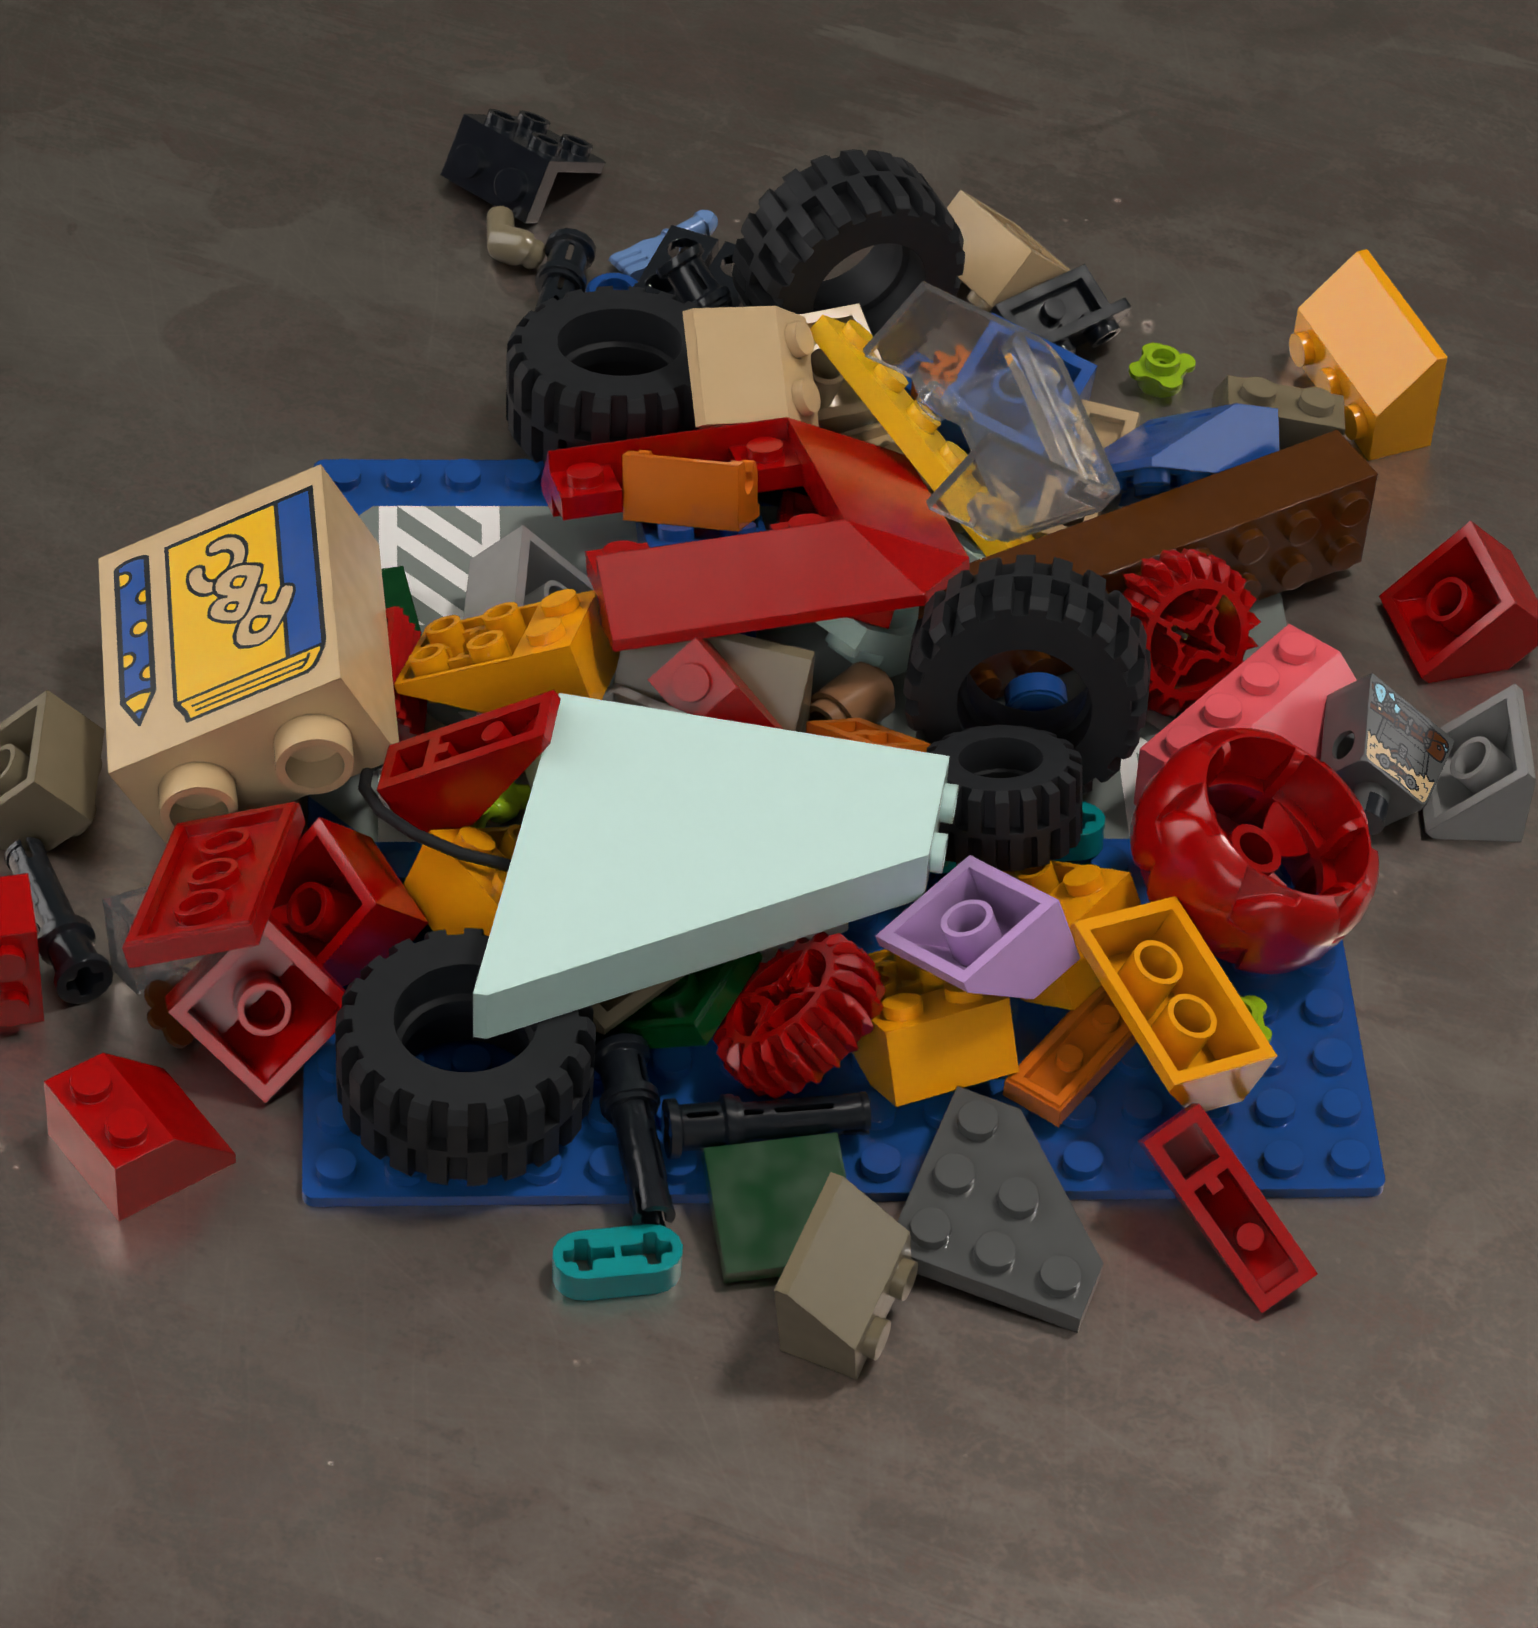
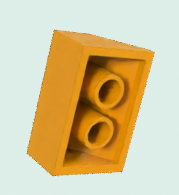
[1289,249,1448,461]
[1069,896,1277,1112]

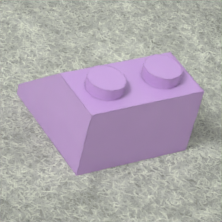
[875,855,1081,999]

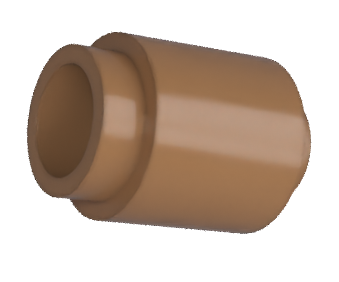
[809,662,895,724]

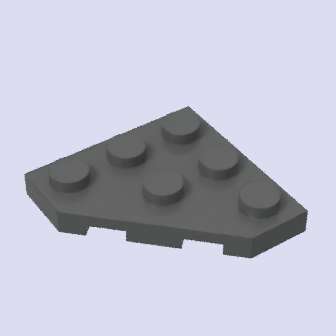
[897,1086,1103,1333]

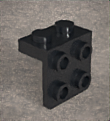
[440,109,606,223]

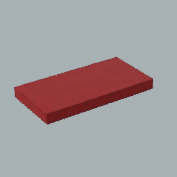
[122,802,306,969]

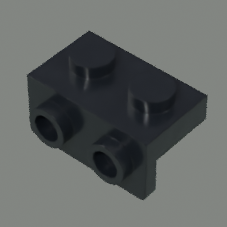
[987,264,1132,353]

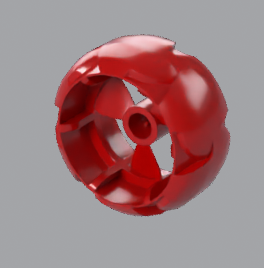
[1130,727,1379,974]

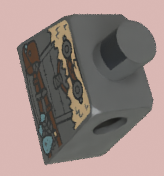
[1321,673,1454,835]

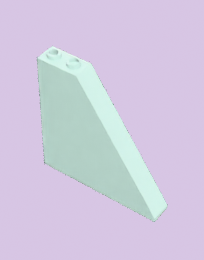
[473,693,959,1039]

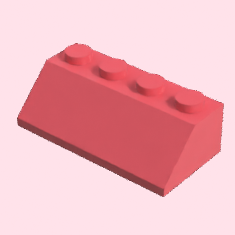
[1134,624,1357,835]

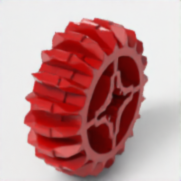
[1123,548,1261,717]
[713,931,886,1099]

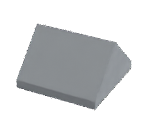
[1423,684,1536,842]

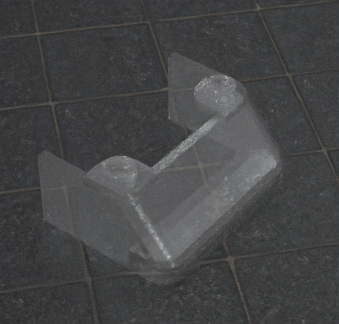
[863,281,1120,542]

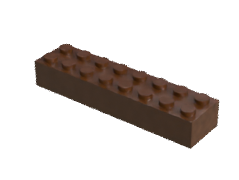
[918,430,1378,700]

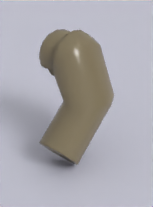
[486,206,546,269]

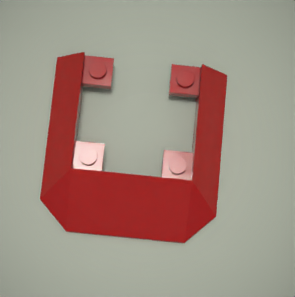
[541,417,970,652]

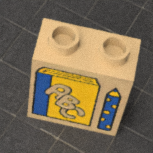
[98,464,399,844]

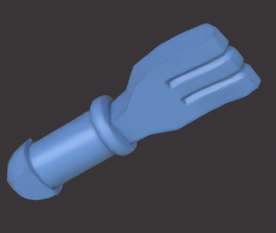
[608,210,718,280]

